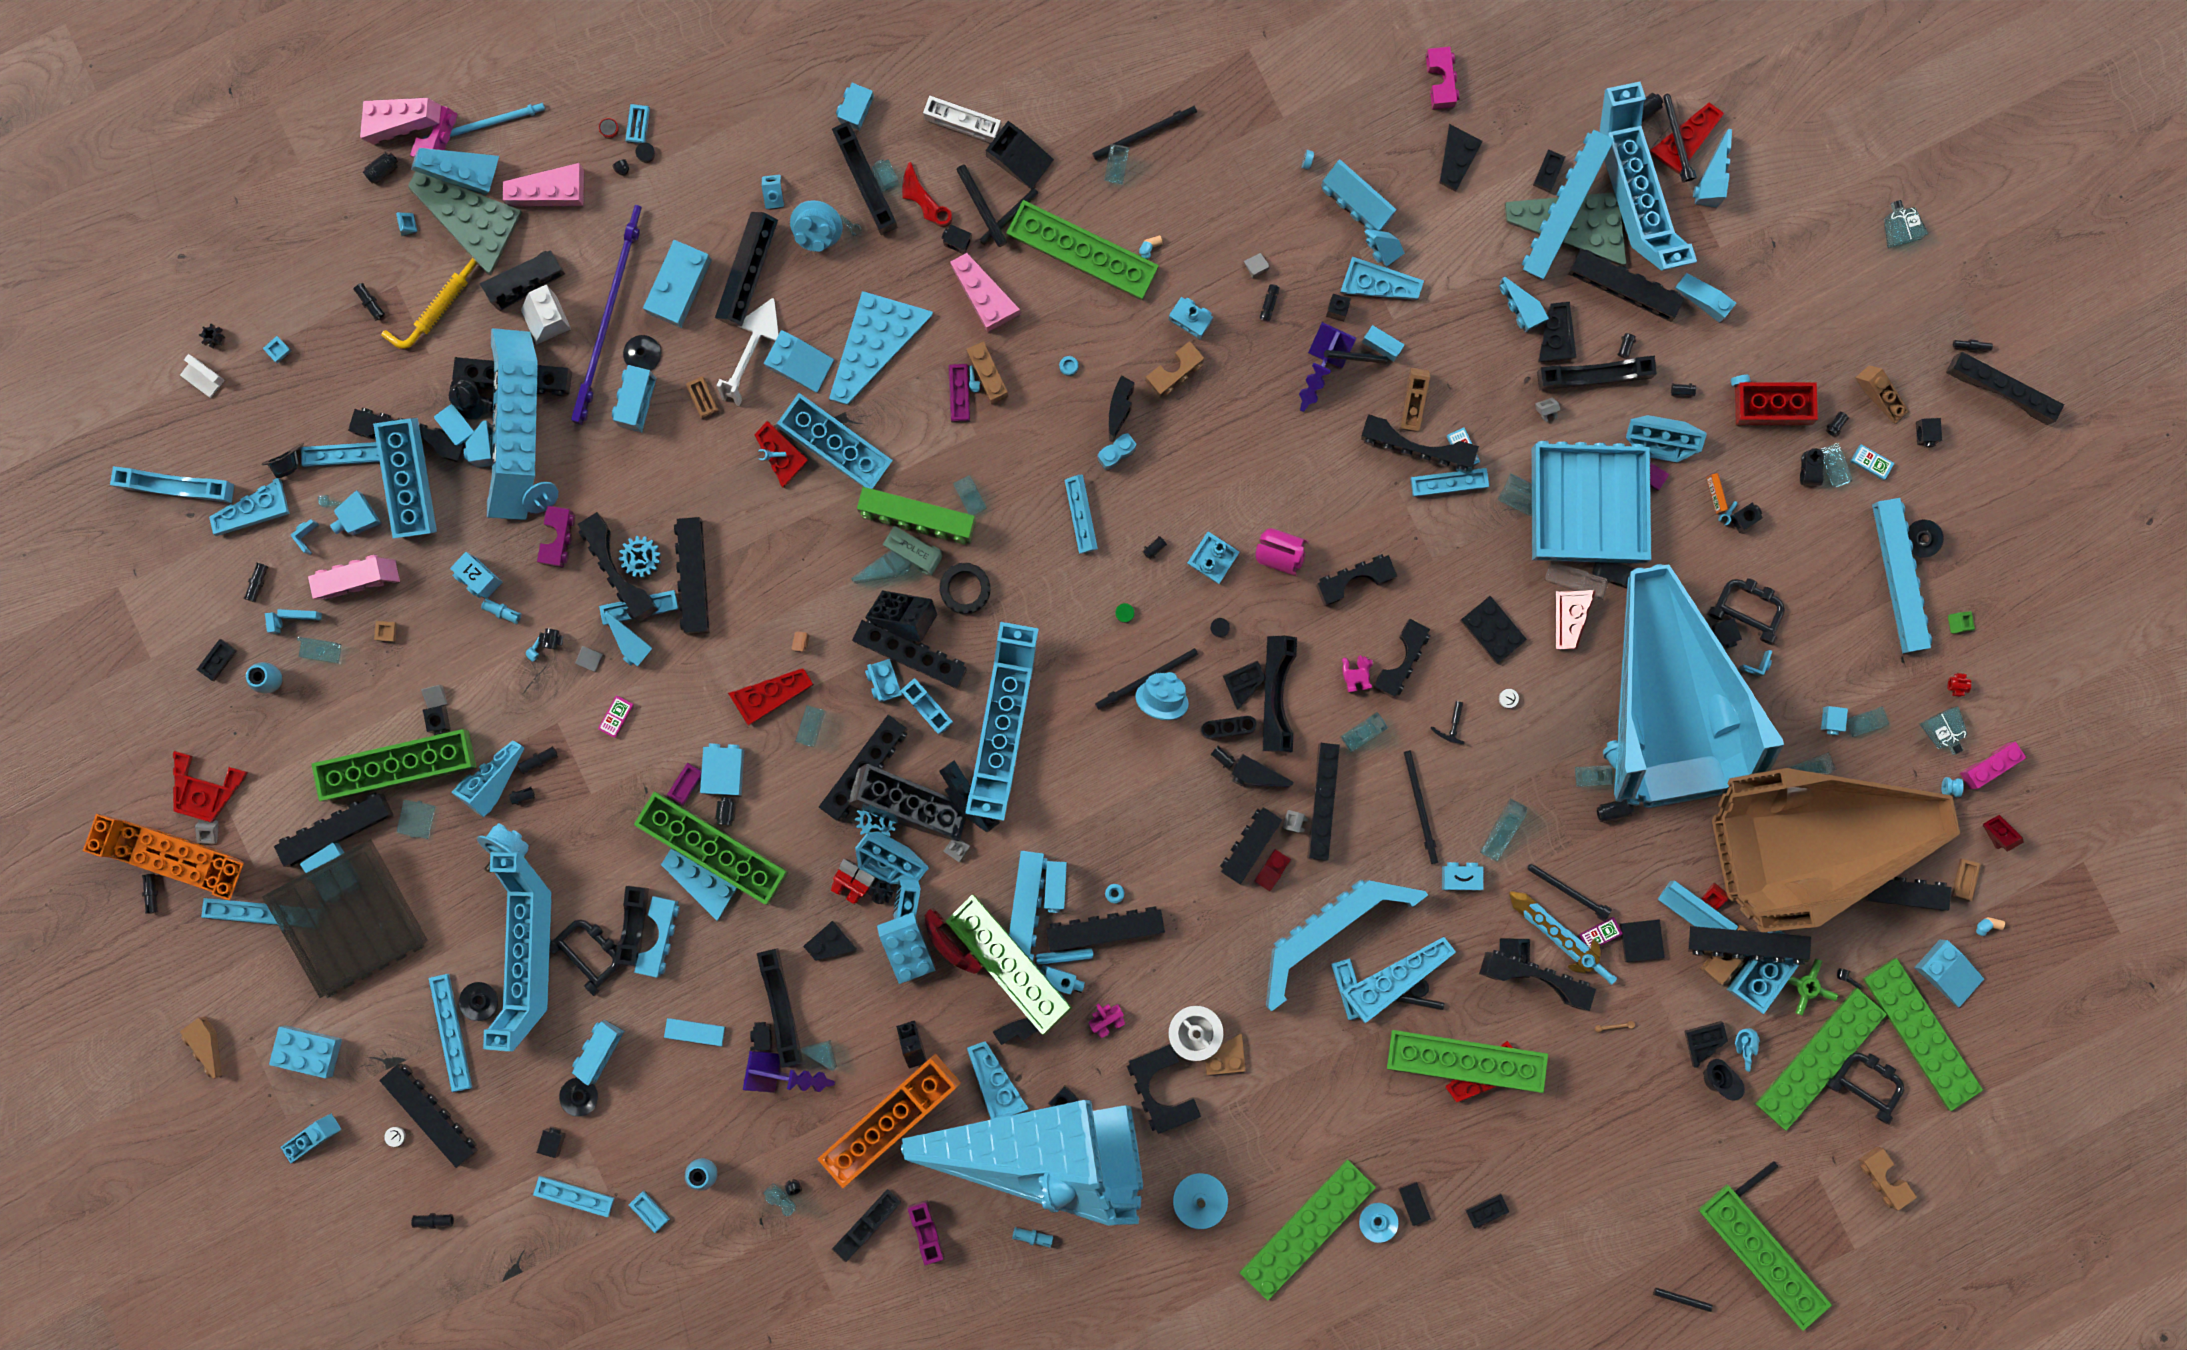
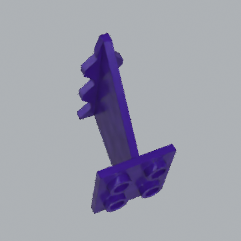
[1299,322,1356,412]
[743,1051,835,1093]

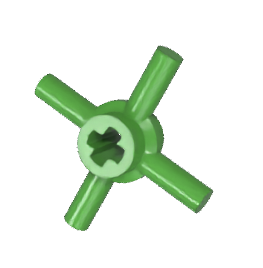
[1787,958,1838,1016]

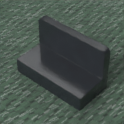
[1500,938,1530,978]

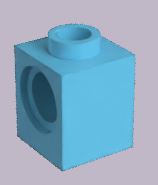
[1821,706,1848,735]

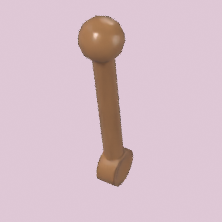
[1595,1021,1635,1033]

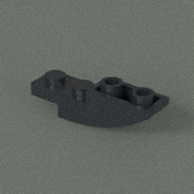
[939,760,1000,832]

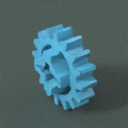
[619,536,662,578]
[855,810,896,837]

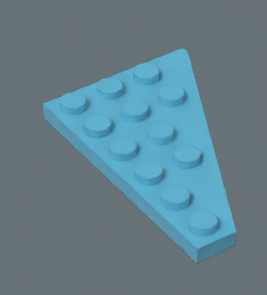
[829,291,933,405]

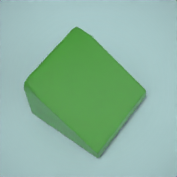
[1948,611,1975,633]

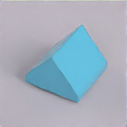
[396,212,417,236]

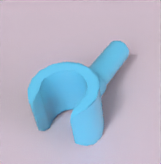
[969,366,980,392]
[758,449,786,461]
[1718,501,1738,525]
[526,637,541,662]

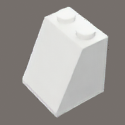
[521,285,571,345]

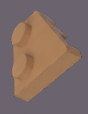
[1205,1034,1246,1075]

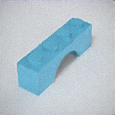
[634,896,680,978]

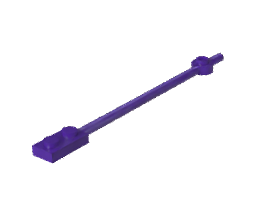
[571,205,642,425]

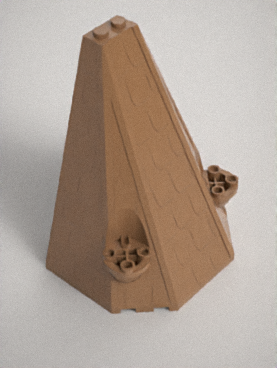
[1712,768,1960,932]

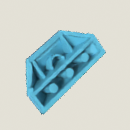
[1626,415,1707,462]
[855,831,929,884]

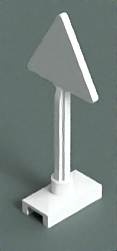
[716,298,779,406]

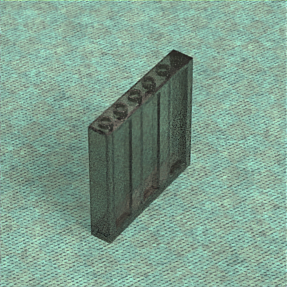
[262,839,428,998]

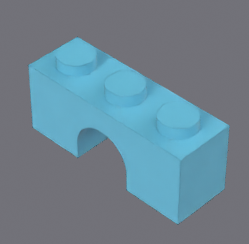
[900,678,954,736]

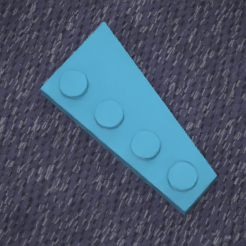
[1340,257,1424,300]
[209,478,290,536]
[661,848,737,921]
[967,1041,1029,1120]

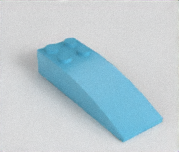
[775,393,893,489]

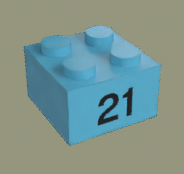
[450,552,503,598]

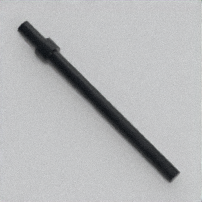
[1092,106,1197,160]
[1095,648,1199,710]
[1404,750,1439,864]

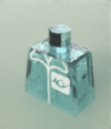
[1884,200,1928,248]
[1919,706,1967,755]

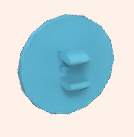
[522,482,559,513]

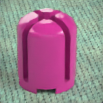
[1255,528,1309,576]

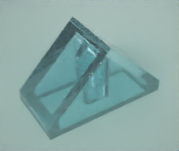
[800,1040,837,1071]

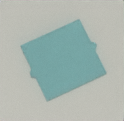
[396,800,436,839]

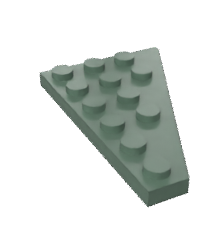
[408,171,522,276]
[1505,192,1626,266]

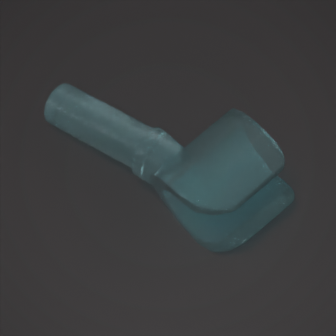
[840,215,862,236]
[318,495,343,507]

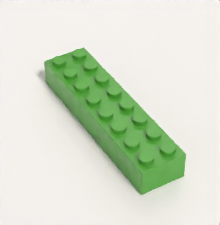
[311,729,477,802]
[634,792,789,905]

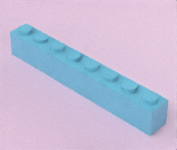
[1521,129,1614,280]
[1872,498,1932,654]

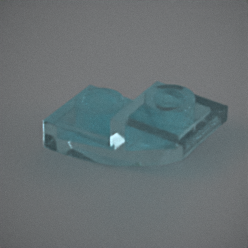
[1820,443,1852,487]

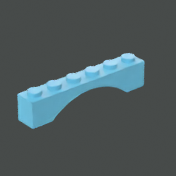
[110,466,235,503]

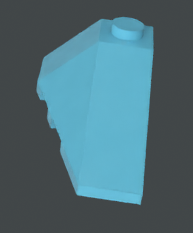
[1693,129,1732,208]
[452,741,524,817]

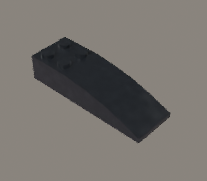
[848,764,966,841]

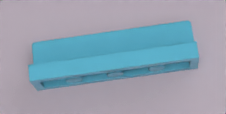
[1658,881,1738,930]

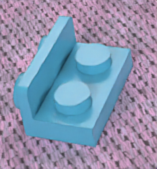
[865,659,902,703]

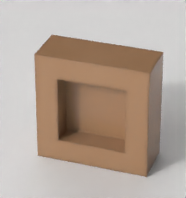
[374,621,397,642]

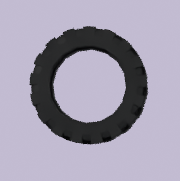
[939,563,991,614]

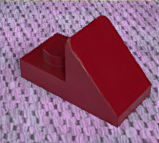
[1983,815,2024,852]
[1254,849,1291,892]

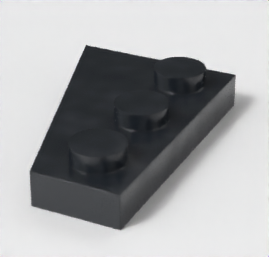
[1439,124,1483,192]
[1538,302,1576,363]

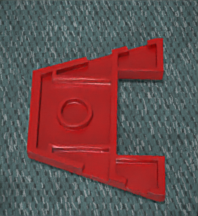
[173,751,248,822]

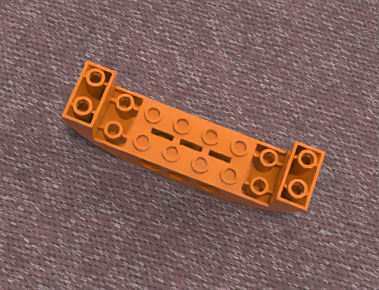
[83,814,244,901]

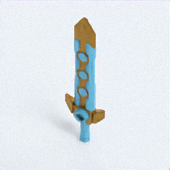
[1509,891,1617,985]

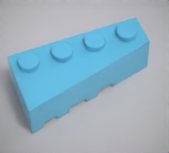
[411,148,499,195]

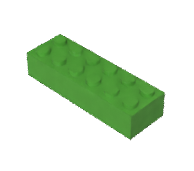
[857,487,976,545]

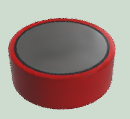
[599,118,619,138]

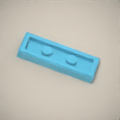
[1331,958,1359,1020]
[664,1018,725,1046]

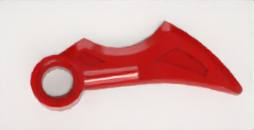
[902,162,952,227]

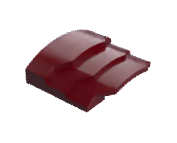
[924,908,984,974]

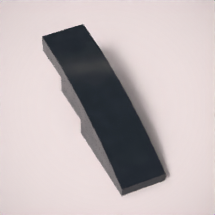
[831,1189,901,1263]

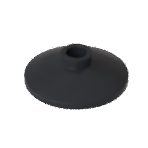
[623,335,661,371]
[1908,519,1944,558]
[459,982,498,1021]
[559,1077,598,1117]

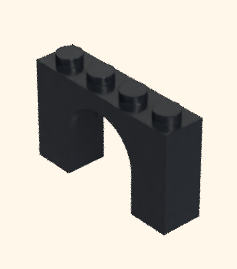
[1127,1043,1201,1134]

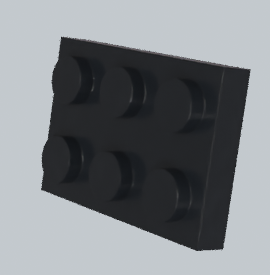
[1460,596,1527,664]

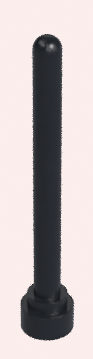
[1663,93,1697,183]
[1527,864,1612,922]

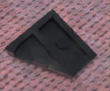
[1222,661,1265,710]
[803,921,857,961]
[1684,1021,1728,1068]

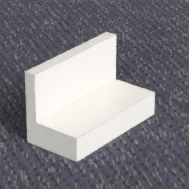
[180,354,225,398]

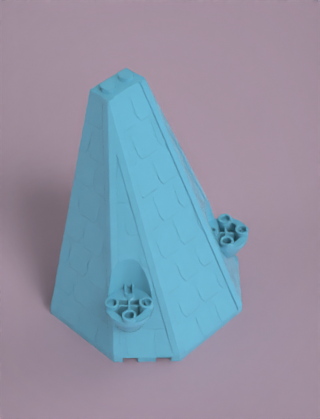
[1603,564,1784,808]
[901,1100,1143,1226]

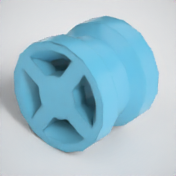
[1941,777,1964,798]

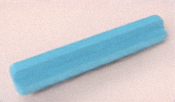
[1036,948,1093,964]

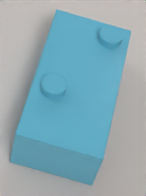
[643,240,712,328]

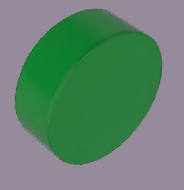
[1115,603,1134,623]

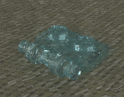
[763,1183,796,1216]

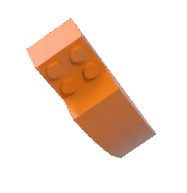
[817,1053,961,1188]

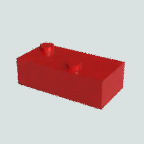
[1735,382,1818,425]

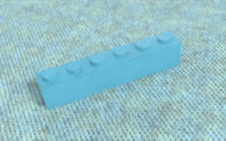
[1009,851,1047,962]

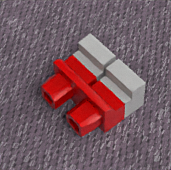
[831,859,876,904]

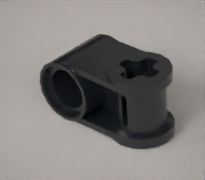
[1800,448,1824,486]

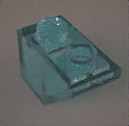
[1341,712,1388,752]

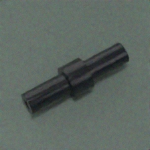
[1953,339,1993,351]

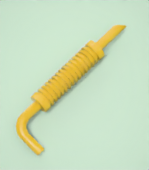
[381,258,477,349]

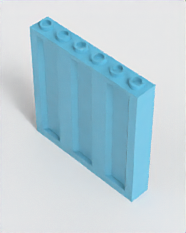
[1531,441,1651,564]

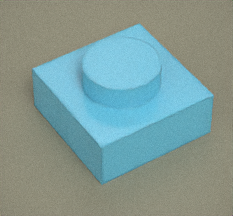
[263,336,291,364]
[265,612,282,634]

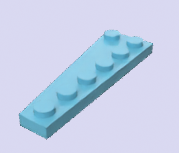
[1341,937,1456,1023]

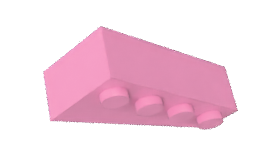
[360,98,441,145]
[503,163,584,206]
[950,253,1021,333]
[308,555,400,600]

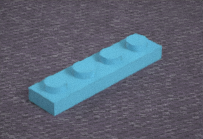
[1410,468,1489,497]
[1065,475,1098,554]
[599,590,679,626]
[533,1175,615,1218]

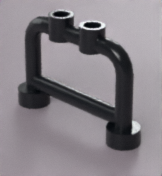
[1708,578,1785,645]
[549,919,620,996]
[1826,1053,1904,1125]

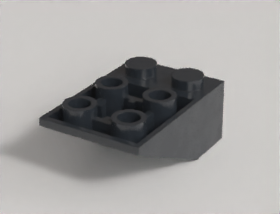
[985,121,1054,190]
[865,590,938,642]

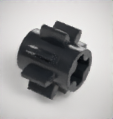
[199,324,226,349]
[538,628,563,650]
[868,880,894,904]

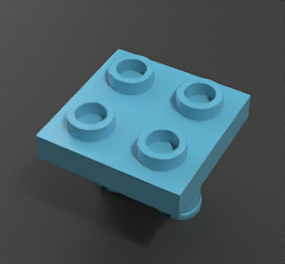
[1187,532,1240,584]

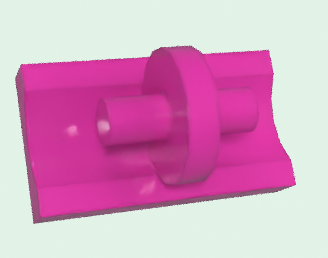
[1088,1003,1125,1038]

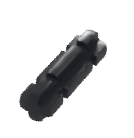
[1260,284,1280,321]

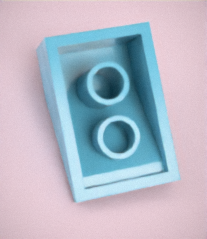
[764,330,834,393]
[1914,939,1984,1008]

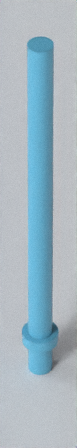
[423,103,545,139]

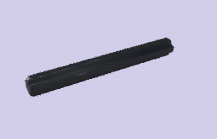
[957,164,1007,247]

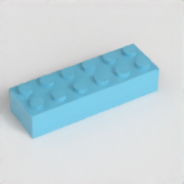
[373,418,437,538]

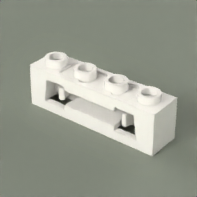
[923,96,1002,143]

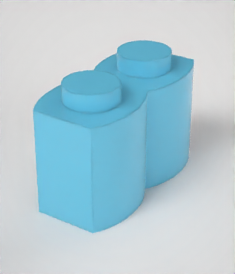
[1098,433,1136,470]

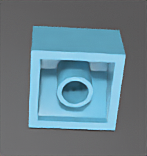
[464,421,493,468]

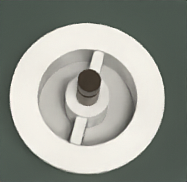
[1169,1006,1223,1061]

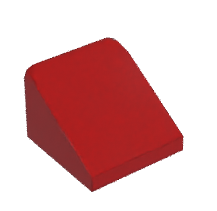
[1701,883,1728,911]

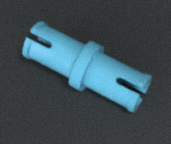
[481,598,521,624]
[1012,1227,1053,1248]

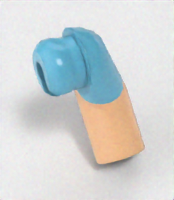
[1139,235,1163,259]
[1976,917,2005,936]

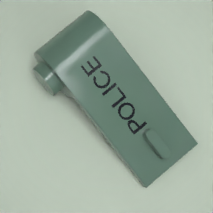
[882,525,943,576]

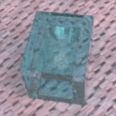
[871,159,899,192]

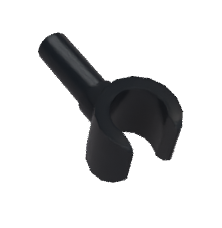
[1837,968,1862,989]

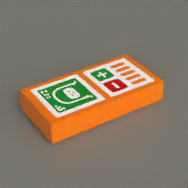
[1707,473,1728,514]

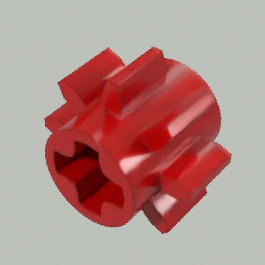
[1947,673,1972,697]

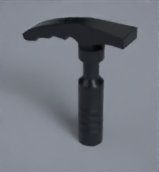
[1430,701,1465,745]

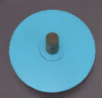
[1173,1173,1228,1229]

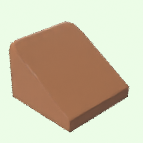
[791,632,809,653]

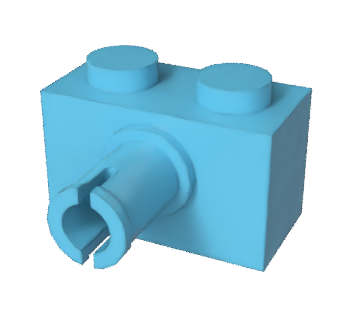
[1168,297,1213,340]

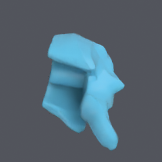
[1735,1028,1760,1072]

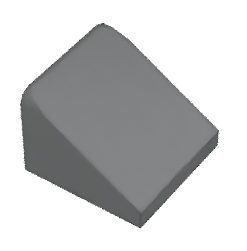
[1244,253,1270,278]
[575,646,603,672]
[421,685,447,708]
[195,820,219,844]

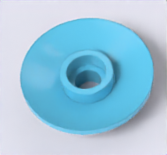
[1359,1203,1398,1243]

